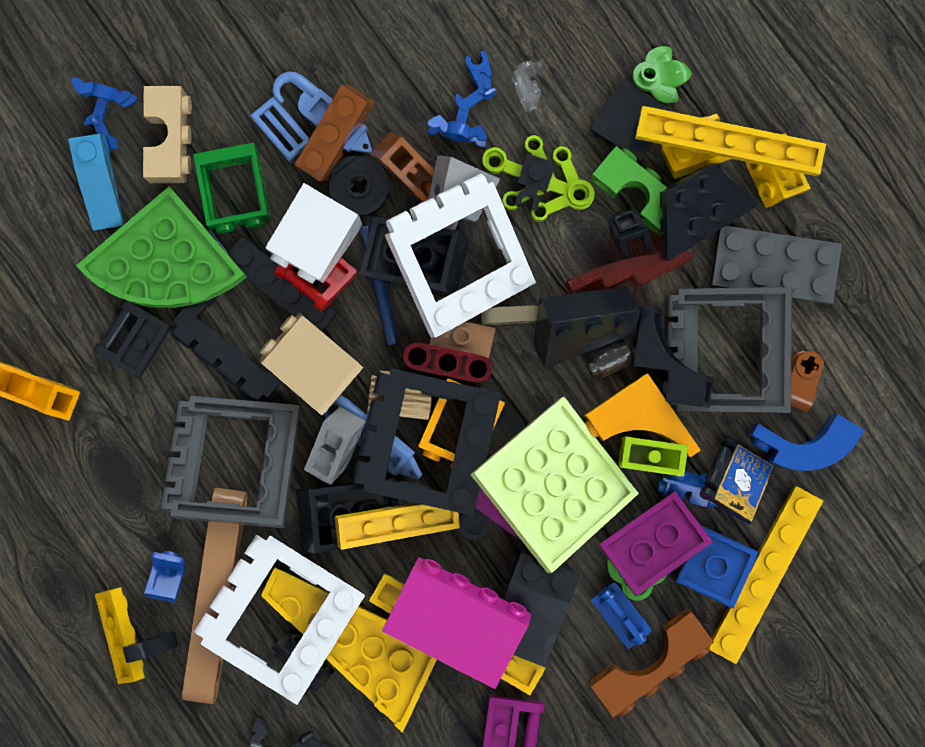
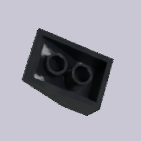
[360,217,469,297]
[296,478,401,553]
[502,553,580,667]

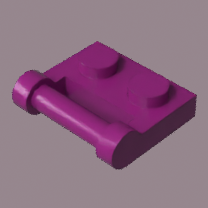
[483,695,545,747]

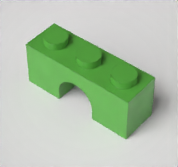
[590,146,667,237]

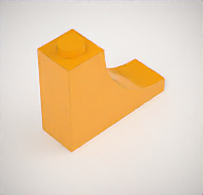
[584,373,700,457]

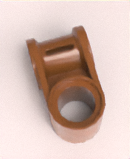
[791,351,824,412]

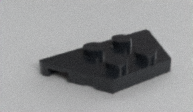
[660,164,758,261]

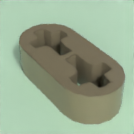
[481,306,539,326]

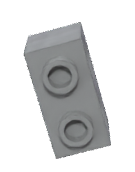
[304,407,366,485]

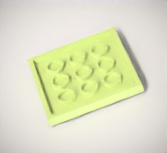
[470,397,639,573]

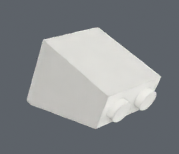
[265,183,363,284]

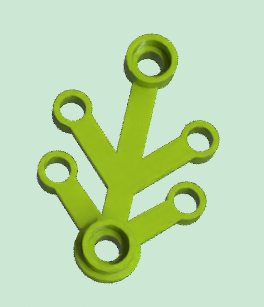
[482,135,595,222]

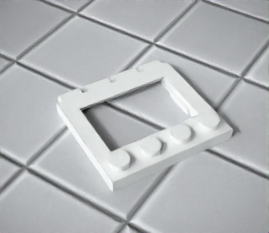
[385,173,536,338]
[194,535,365,705]

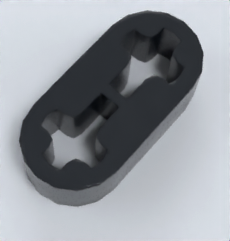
[122,631,178,663]

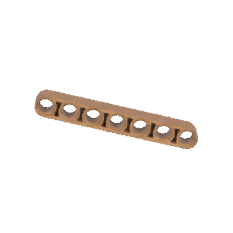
[182,487,248,705]

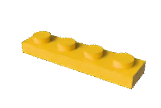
[335,503,460,550]

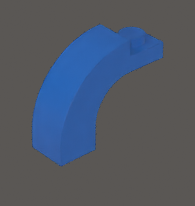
[746,414,865,471]

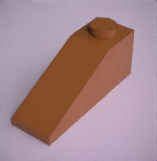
[370,132,434,203]

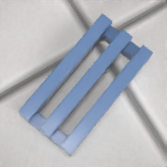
[250,96,309,163]

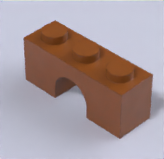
[295,85,376,182]

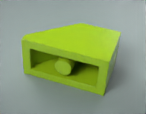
[618,437,688,477]

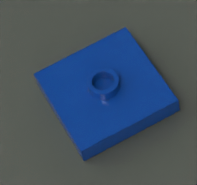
[676,525,759,609]

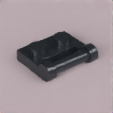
[93,300,172,379]

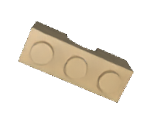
[143,86,192,183]

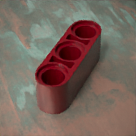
[404,343,492,384]

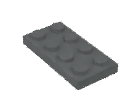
[710,226,842,305]

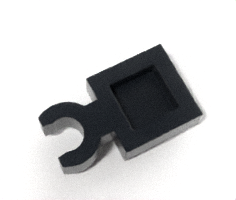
[516,154,556,212]

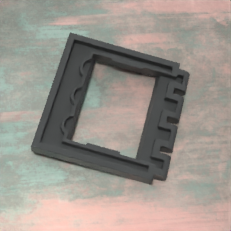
[666,287,792,413]
[160,396,301,528]

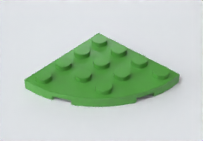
[76,186,247,308]

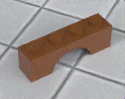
[588,608,714,718]

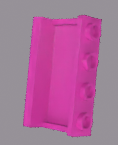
[382,558,531,689]

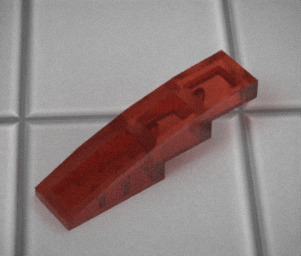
[565,252,694,294]

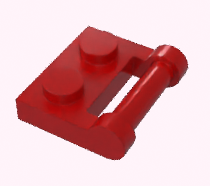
[274,258,358,312]

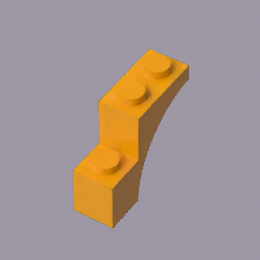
[0,362,80,421]

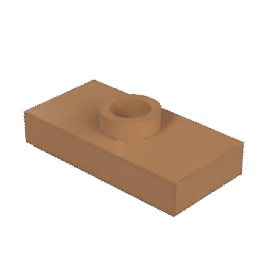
[429,322,496,359]

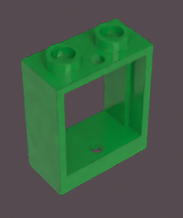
[193,142,272,234]

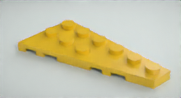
[261,566,437,733]

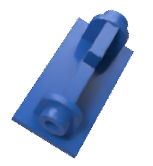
[657,469,718,509]
[591,581,652,650]

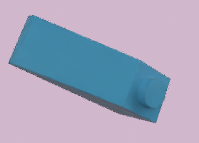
[68,134,124,231]

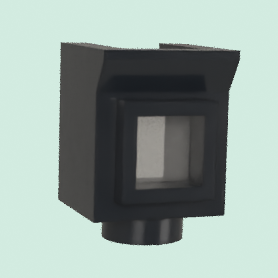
[607,208,652,260]

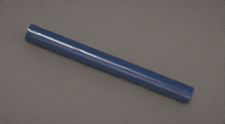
[360,225,399,346]

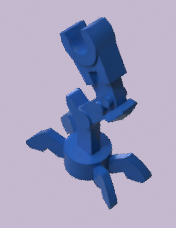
[427,51,496,148]
[71,77,138,153]

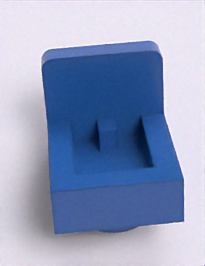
[144,551,186,603]

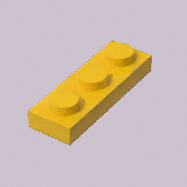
[95,587,145,684]

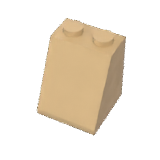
[259,313,363,415]

